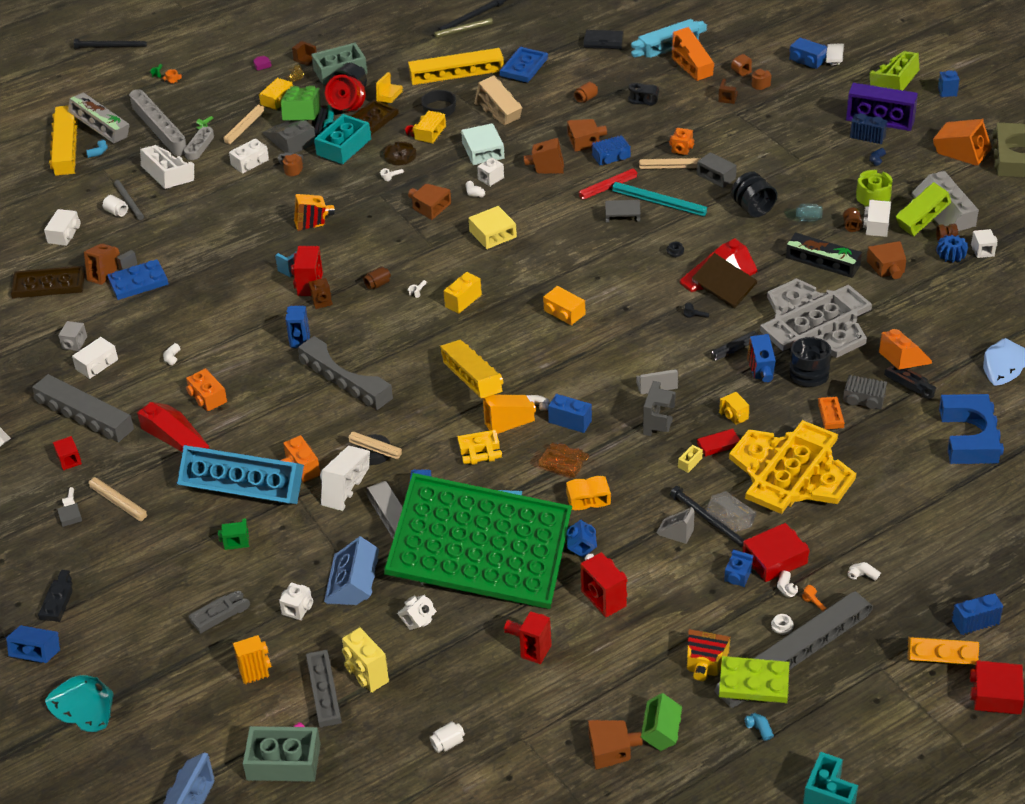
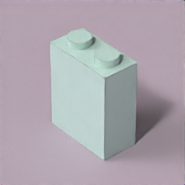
[461,123,505,165]

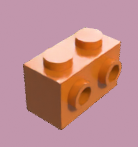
[186,368,227,412]

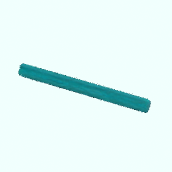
[612,182,707,216]

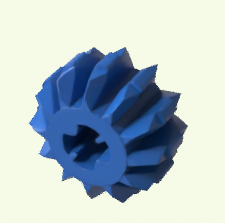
[937,234,968,263]

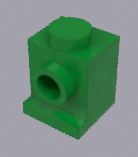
[218,519,249,550]

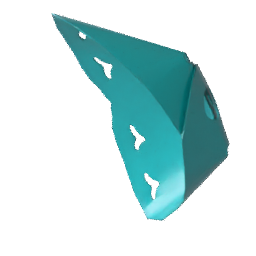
[45,675,114,732]

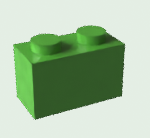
[641,693,682,751]

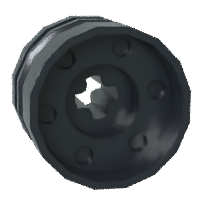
[731,171,777,217]
[789,337,831,387]

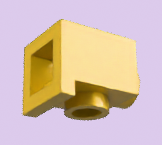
[719,392,749,425]

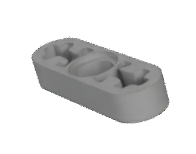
[184,127,214,160]

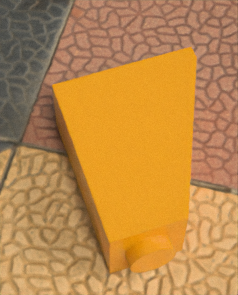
[483,395,536,434]

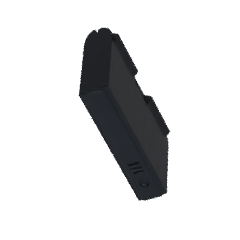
[584,30,624,49]

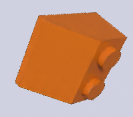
[879,329,932,369]

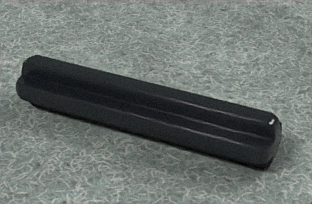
[314,105,328,137]
[710,331,758,361]

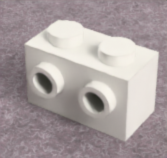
[229,138,269,174]

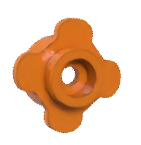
[163,69,182,83]

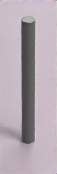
[114,180,144,220]

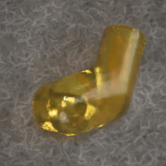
[289,65,304,82]

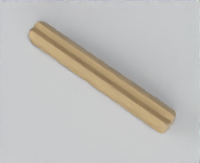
[223,105,264,144]
[639,158,701,169]
[89,477,147,521]

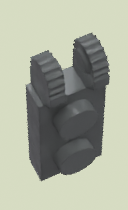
[189,590,250,633]

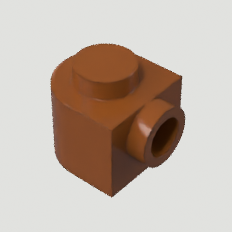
[731,54,752,76]
[751,69,771,90]
[283,154,303,176]

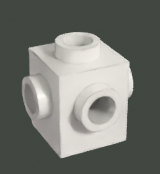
[279,583,313,620]
[397,595,437,630]

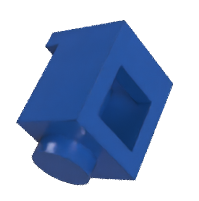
[724,550,753,587]

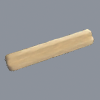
[349,432,402,459]

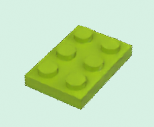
[719,656,789,703]

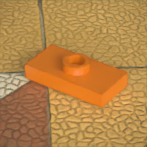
[818,397,845,429]

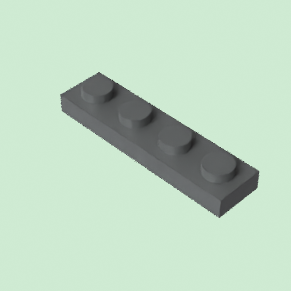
[306,650,342,728]

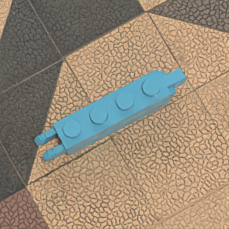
[631,19,707,58]

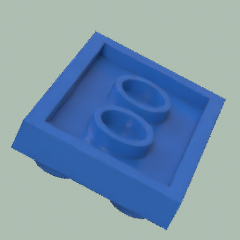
[500,47,548,82]
[107,259,169,300]

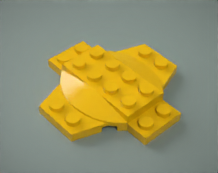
[729,420,856,514]

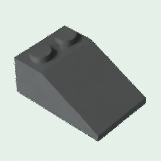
[263,120,316,153]

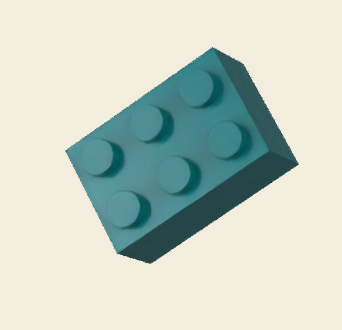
[314,114,371,164]

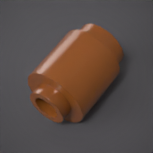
[574,82,598,103]

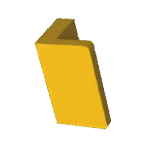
[376,72,403,103]

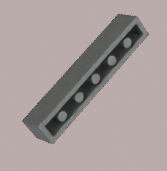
[32,374,134,443]

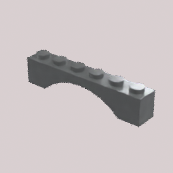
[298,336,393,410]

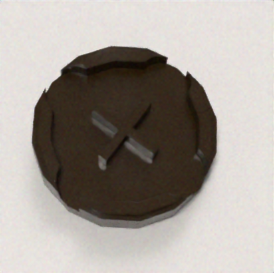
[383,142,416,166]

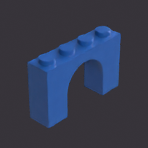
[939,394,1004,464]

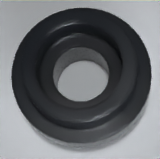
[667,241,684,257]

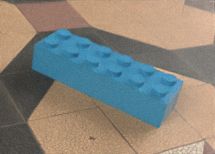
[177,445,304,504]

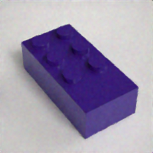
[846,83,918,131]

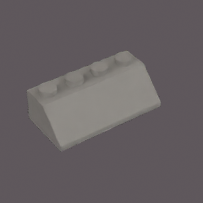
[912,171,979,231]

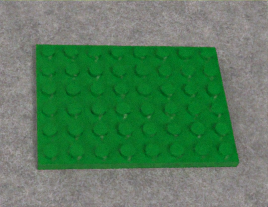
[384,473,572,609]

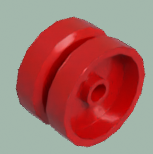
[325,75,366,112]

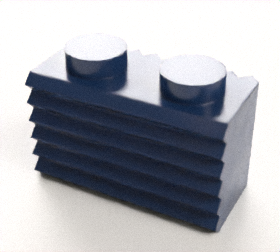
[850,113,888,144]

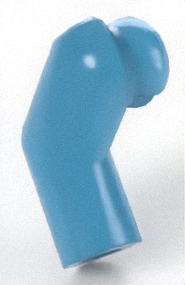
[86,140,108,158]
[744,713,774,740]

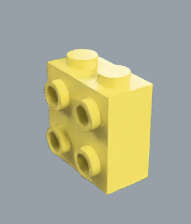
[469,206,517,249]
[342,628,389,693]

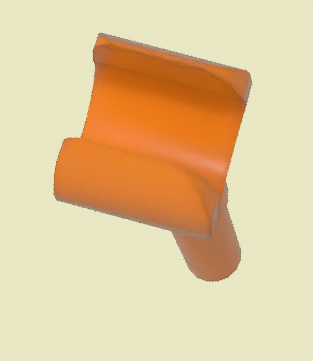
[802,585,827,612]

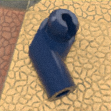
[869,148,886,166]

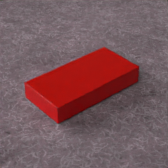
[697,429,740,457]

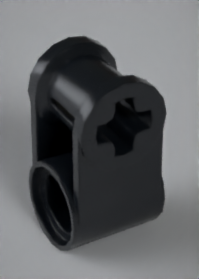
[628,83,659,106]

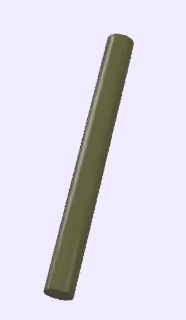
[434,18,493,38]

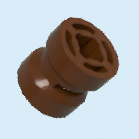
[843,208,863,232]
[936,223,958,242]

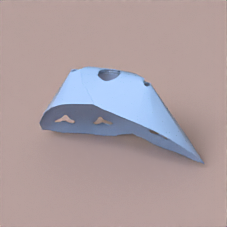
[983,338,1025,386]

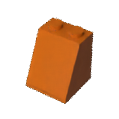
[933,119,992,165]

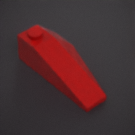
[680,238,757,292]
[137,402,210,452]

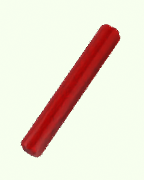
[579,168,637,200]

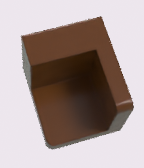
[292,41,317,66]
[719,79,738,104]

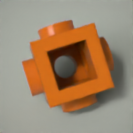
[669,128,694,155]

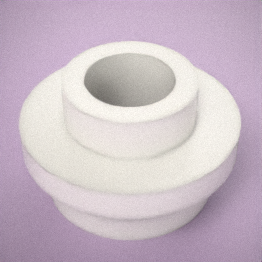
[771,614,793,635]

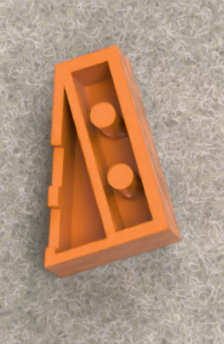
[672,27,714,81]

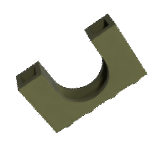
[992,123,1025,177]

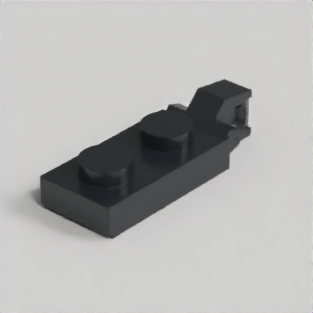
[884,365,937,399]
[38,570,73,622]

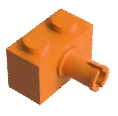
[280,435,320,483]

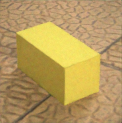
[678,445,703,473]

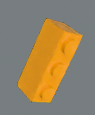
[907,637,979,664]

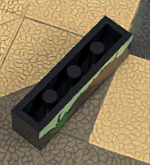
[786,232,862,278]

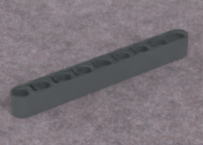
[715,591,873,708]

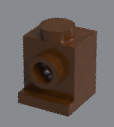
[309,278,333,309]

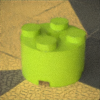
[856,170,893,207]

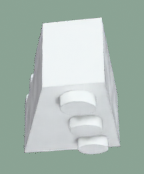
[141,145,194,189]
[320,445,370,511]

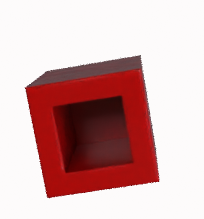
[53,436,82,470]

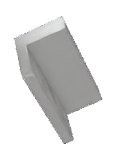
[636,370,678,394]

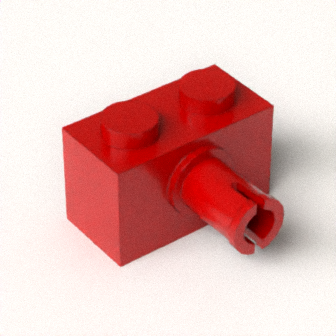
[504,611,551,664]

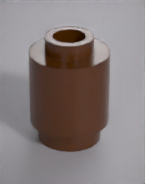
[363,266,391,290]

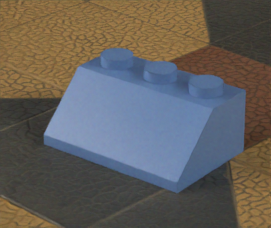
[324,536,379,605]
[163,753,215,804]

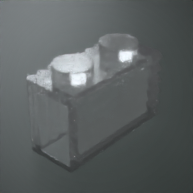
[706,491,757,533]

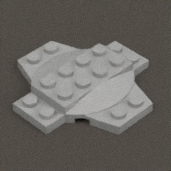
[760,279,872,358]

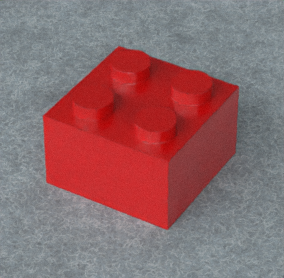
[291,246,323,296]
[581,552,628,617]

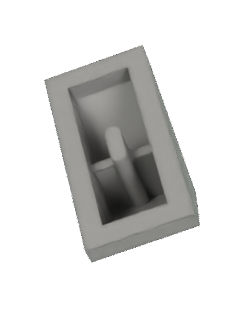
[657,507,694,544]

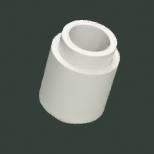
[103,195,128,217]
[429,722,465,753]

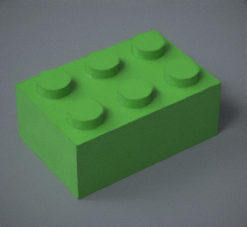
[281,86,321,120]

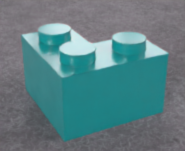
[803,752,858,804]

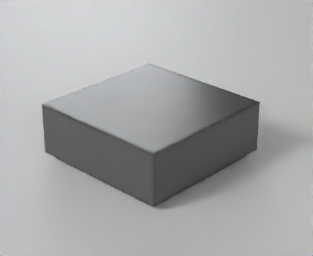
[117,250,138,270]
[57,503,82,527]

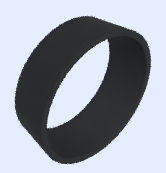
[421,90,456,117]

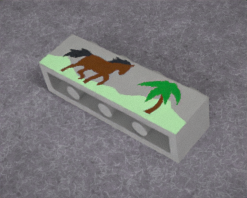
[68,93,129,143]

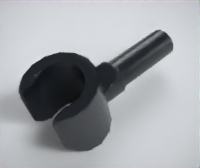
[684,303,709,318]

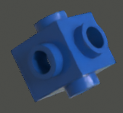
[566,520,597,558]

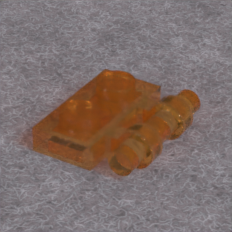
[539,442,589,478]

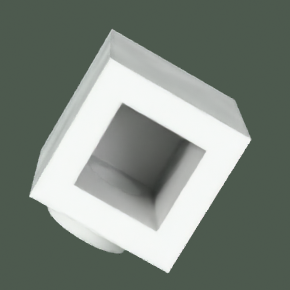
[477,158,504,186]
[971,229,997,258]

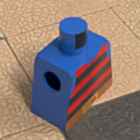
[747,334,775,382]

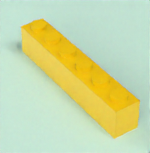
[408,48,504,85]
[49,105,78,176]
[440,339,503,398]

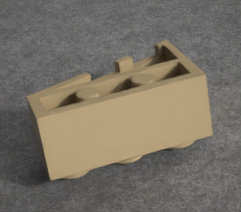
[474,76,522,125]

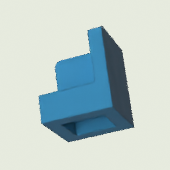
[275,251,297,277]

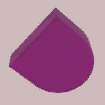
[254,56,272,71]

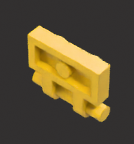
[457,430,502,465]

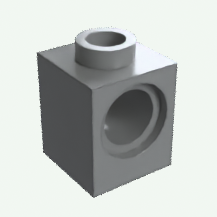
[58,321,87,351]

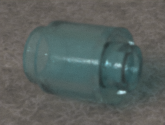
[796,204,822,221]

